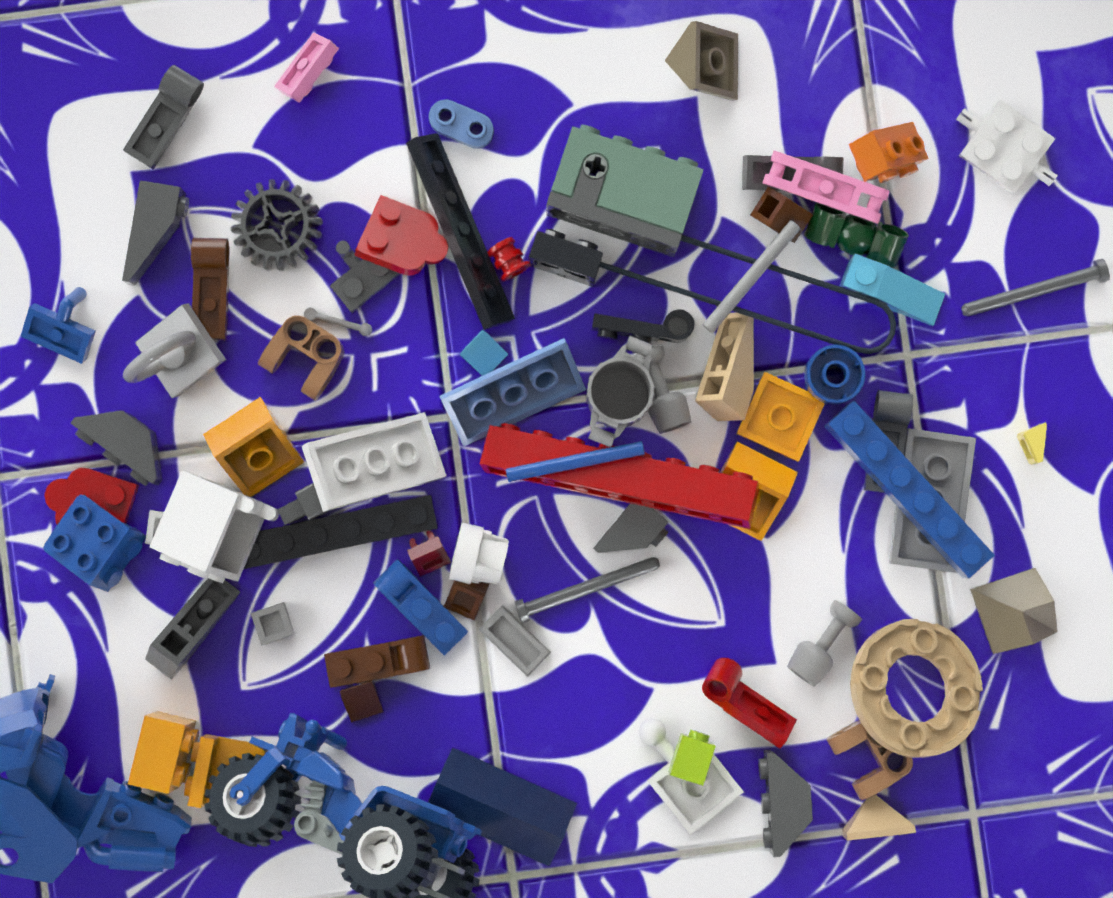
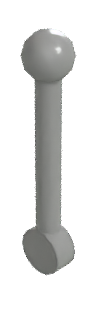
[304,307,372,336]

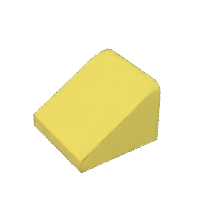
[1016,422,1047,465]

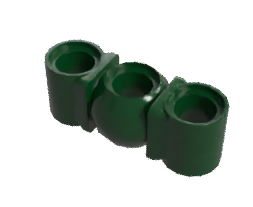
[804,203,909,268]

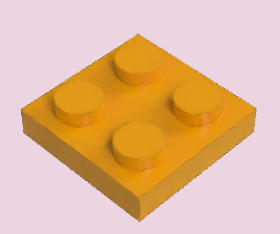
[736,372,825,462]

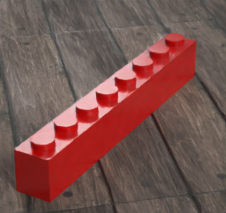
[479,423,759,529]

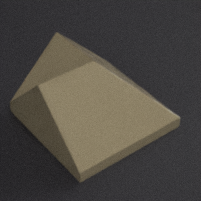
[664,21,738,101]
[970,568,1058,654]

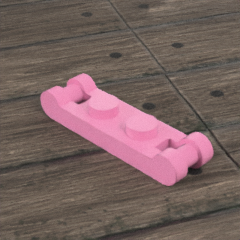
[762,151,890,224]

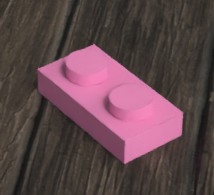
[274,33,339,103]

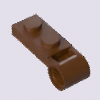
[191,237,230,340]
[324,635,431,688]

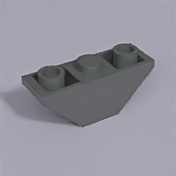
[71,410,163,486]
[758,750,813,857]

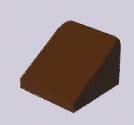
[444,580,490,621]
[339,680,384,723]

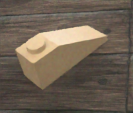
[695,312,754,421]

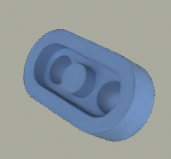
[429,100,494,149]

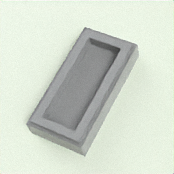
[479,605,551,677]

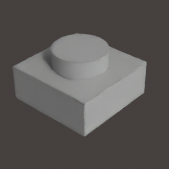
[251,602,295,646]

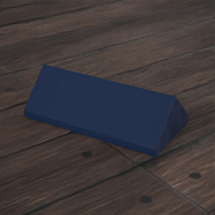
[428,747,577,866]

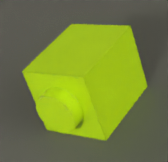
[668,729,716,786]

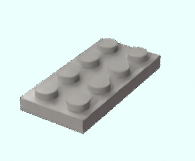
[889,428,976,573]

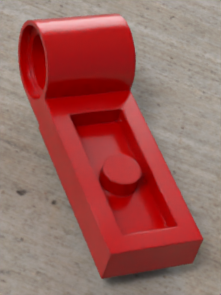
[702,658,797,749]

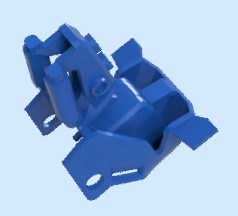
[0,674,192,884]

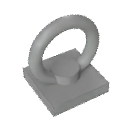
[123,303,226,398]

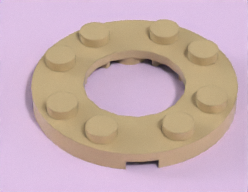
[850,619,983,758]

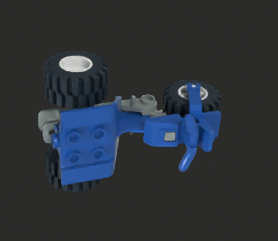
[204,713,482,898]

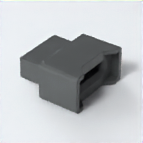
[277,483,331,525]

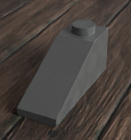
[122,180,189,286]
[145,578,240,680]

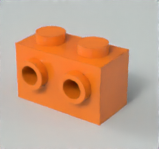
[848,122,929,183]

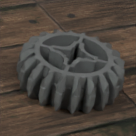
[230,179,323,272]

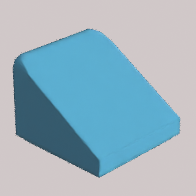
[460,330,508,376]

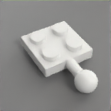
[639,718,744,835]

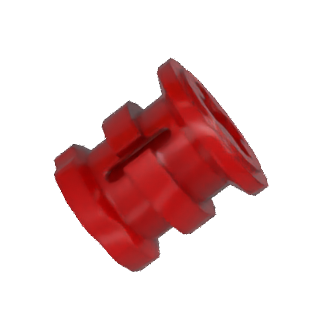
[487,237,531,282]

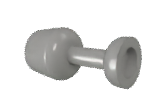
[634,345,692,434]
[787,600,862,687]

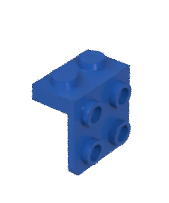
[43,495,146,592]

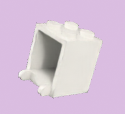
[150,470,279,583]

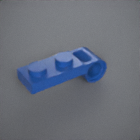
[373,559,469,656]

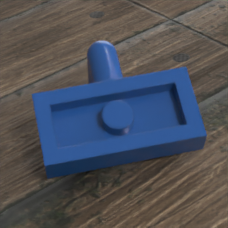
[20,287,96,364]

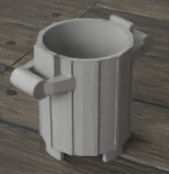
[586,336,655,447]

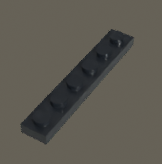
[406,133,515,330]
[244,495,438,569]

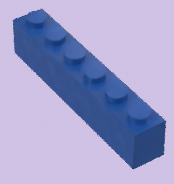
[824,401,995,579]

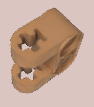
[258,315,344,401]
[827,720,913,800]

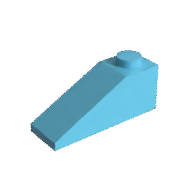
[839,254,945,326]

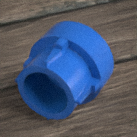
[804,345,865,405]

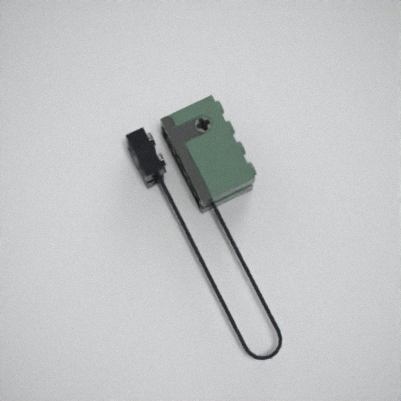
[529,125,896,354]

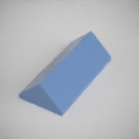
[440,338,586,447]

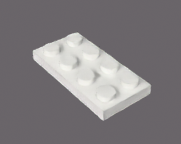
[301,412,446,512]

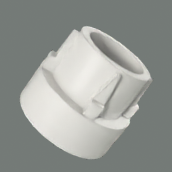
[448,522,509,584]

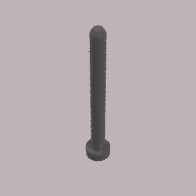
[961,258,1110,317]
[514,557,660,624]

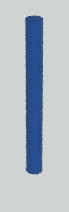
[506,441,645,482]

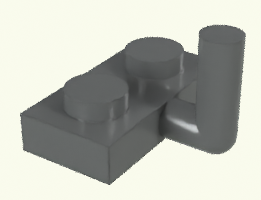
[330,241,400,313]

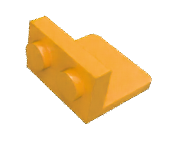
[184,734,266,808]

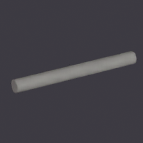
[702,220,801,334]

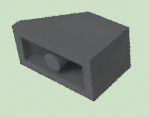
[593,504,668,553]

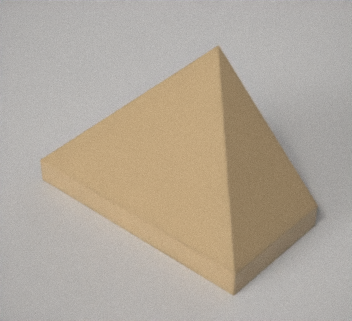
[842,794,916,841]

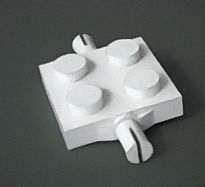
[956,99,1058,195]

